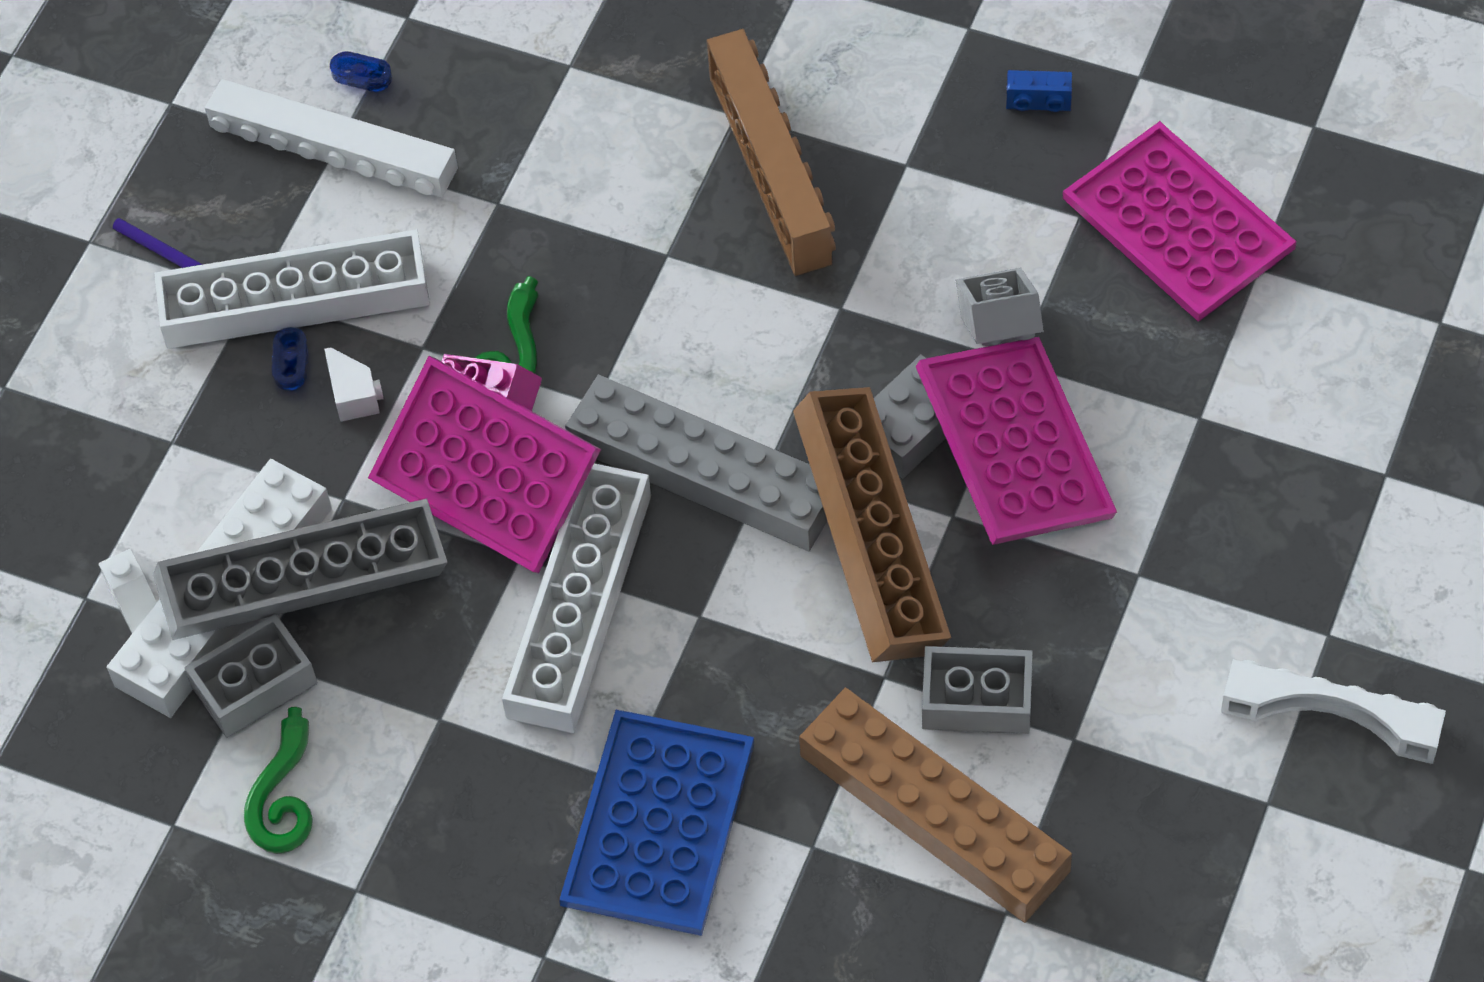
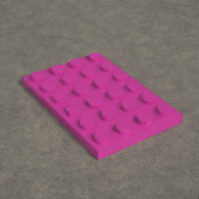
[1063,121,1297,322]
[916,337,1117,545]
[368,356,601,573]

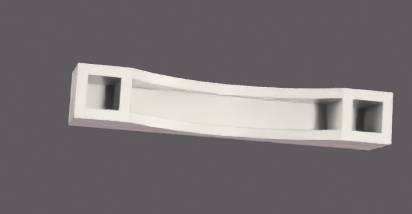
[1221,659,1446,764]

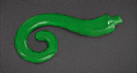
[475,276,539,374]
[244,707,313,854]

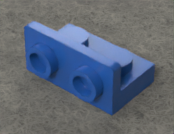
[1006,70,1072,112]

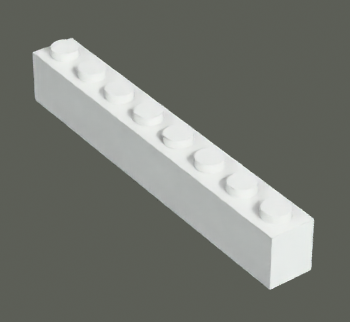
[205,79,458,198]

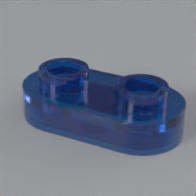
[330,51,392,92]
[272,327,308,390]

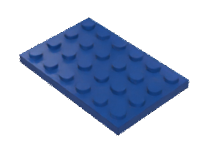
[559,709,755,936]

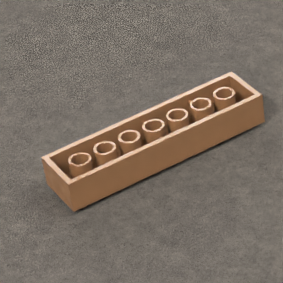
[707,29,836,276]
[793,387,951,663]
[799,687,1072,923]

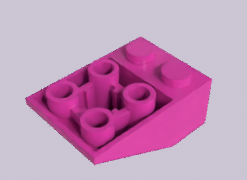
[441,354,542,411]

